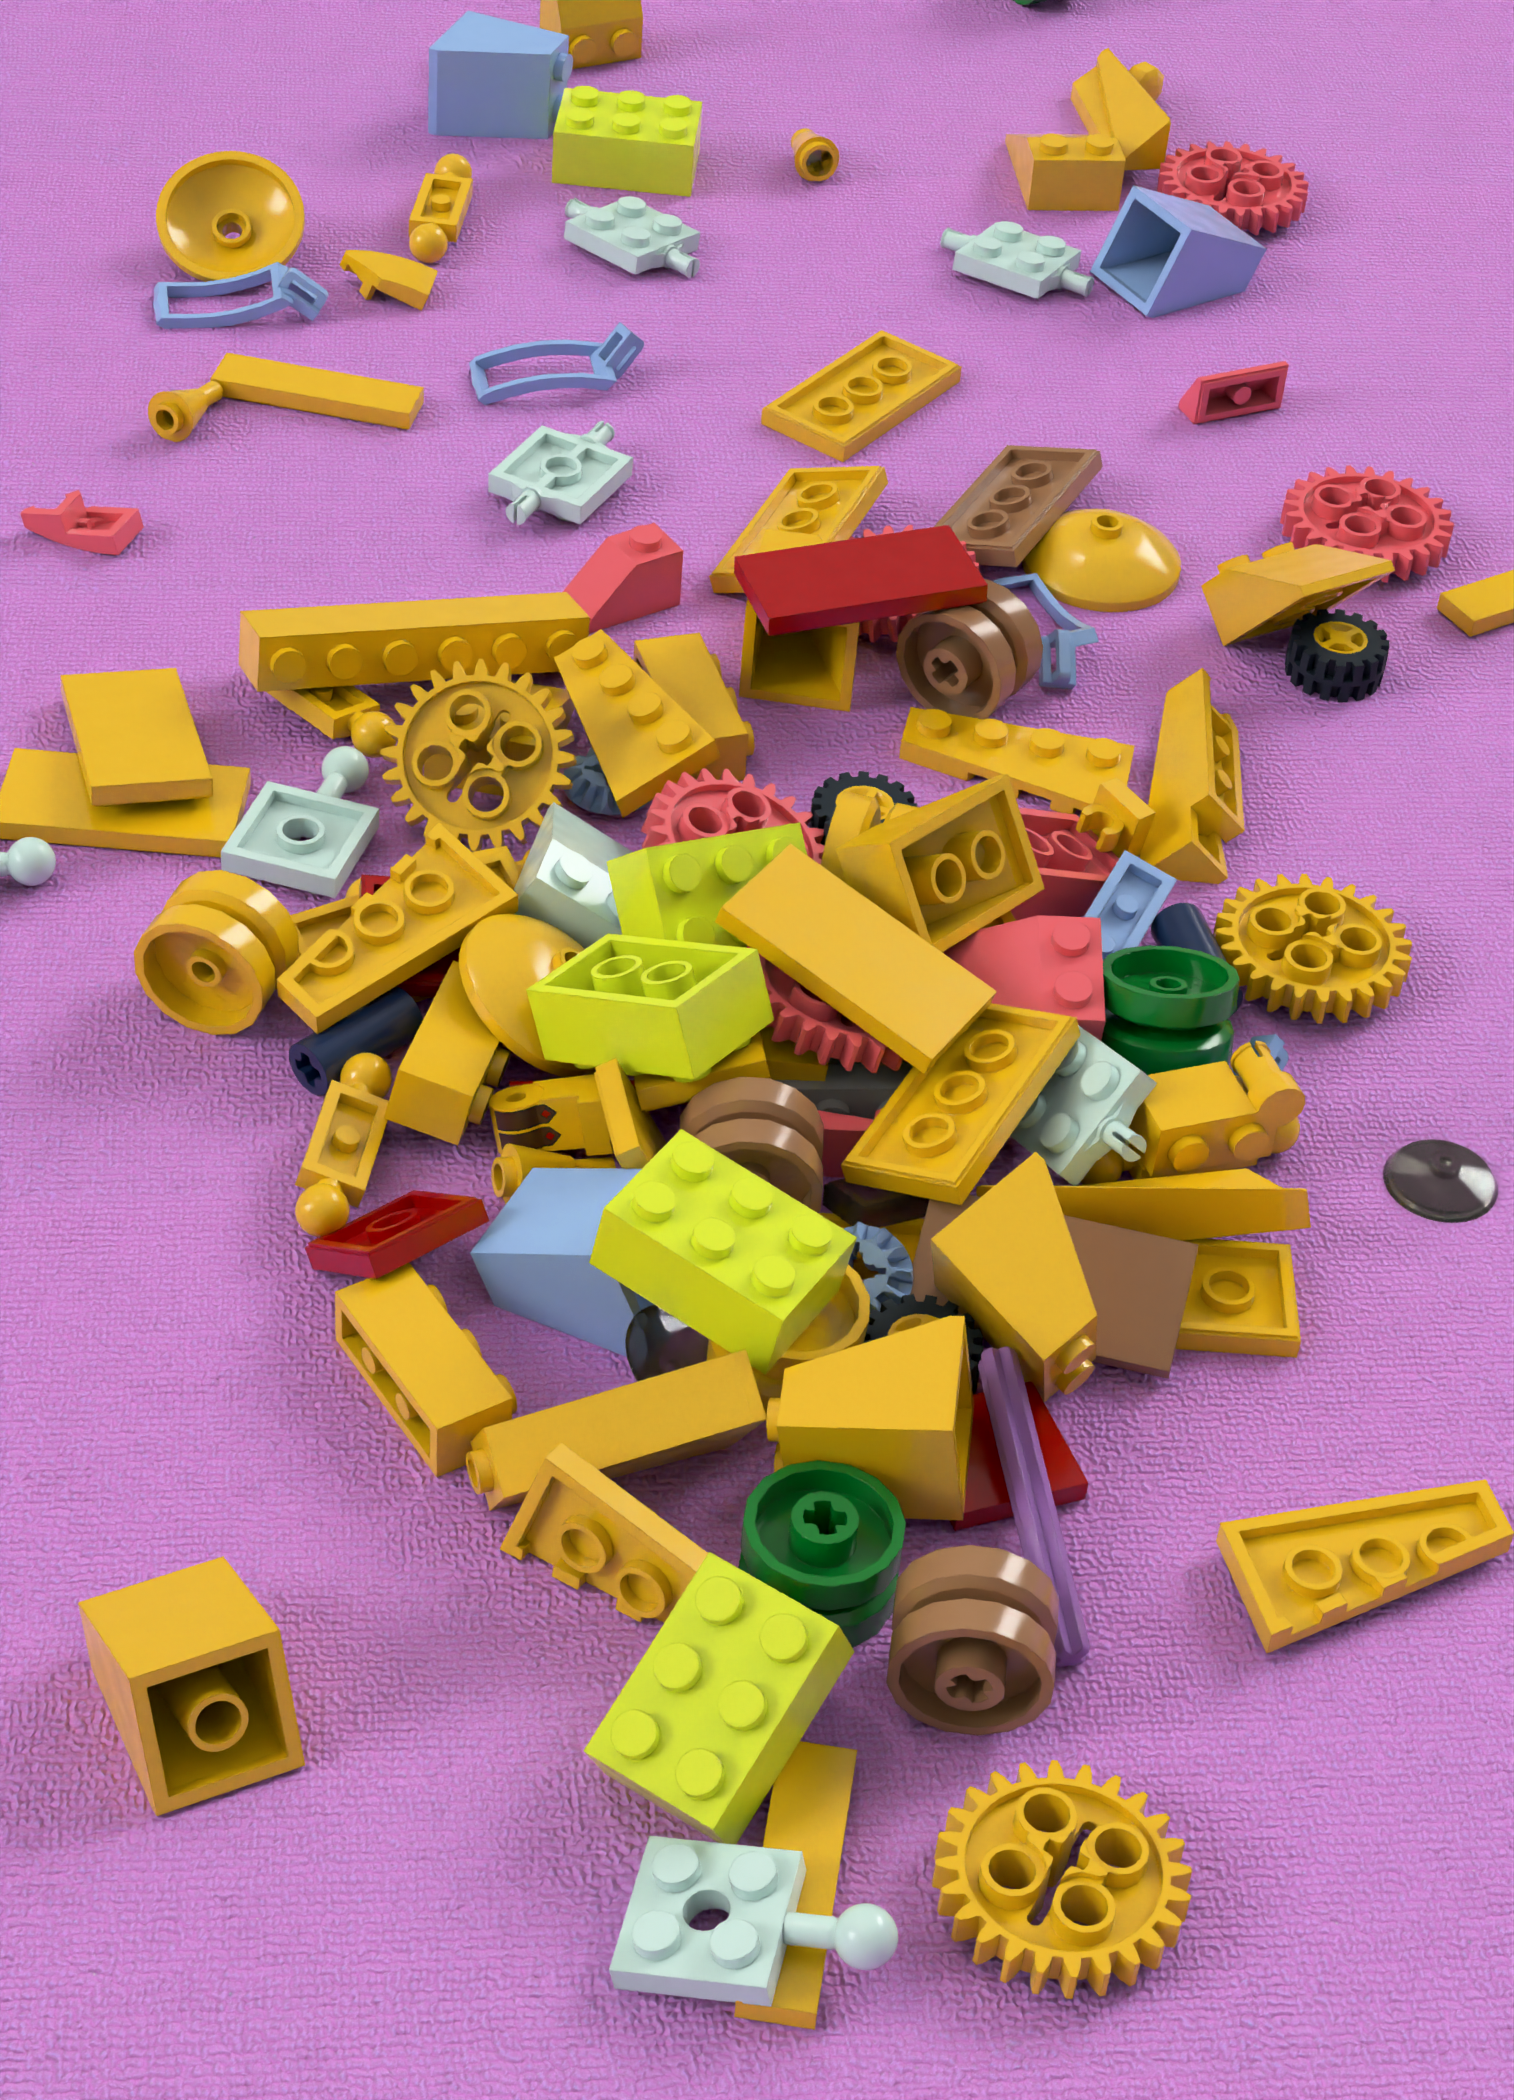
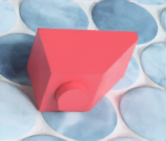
[563,523,683,633]

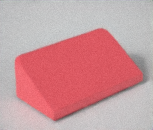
[1178,361,1289,424]

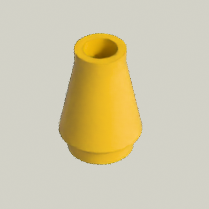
[791,128,839,181]

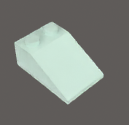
[514,802,632,949]

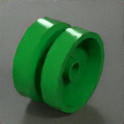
[1101,945,1240,1075]
[738,1460,906,1648]

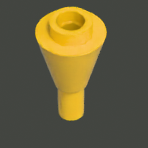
[148,381,224,442]
[491,1143,616,1204]

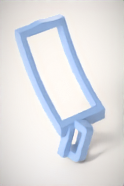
[153,262,329,329]
[469,322,644,405]
[992,573,1099,689]

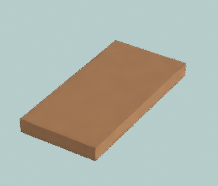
[934,445,1103,567]
[910,1194,1198,1379]

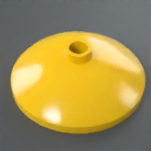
[156,151,305,282]
[1022,509,1181,612]
[459,914,596,1077]

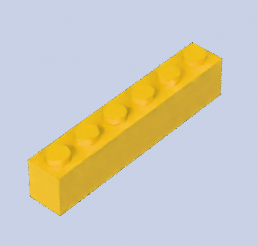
[239,592,590,692]

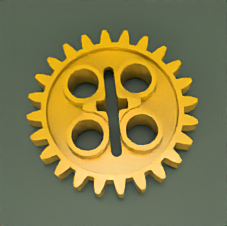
[380,659,576,852]
[1213,873,1412,1024]
[932,1760,1192,1999]

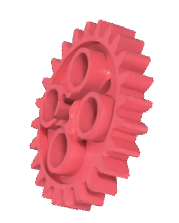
[1157,141,1309,235]
[1280,465,1454,583]
[641,768,825,865]
[747,946,909,1073]

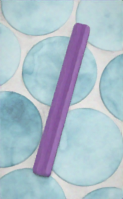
[978,1346,1090,1667]

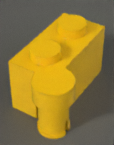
[1128,1041,1305,1178]

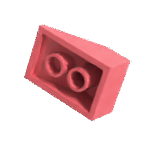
[1010,807,1119,920]
[943,915,1106,1041]

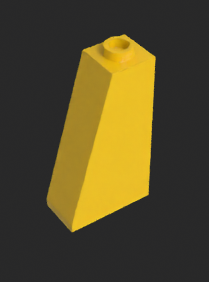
[466,1350,767,1511]

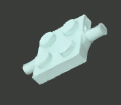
[564,196,700,278]
[940,221,1094,299]
[488,421,633,525]
[1010,1025,1157,1186]

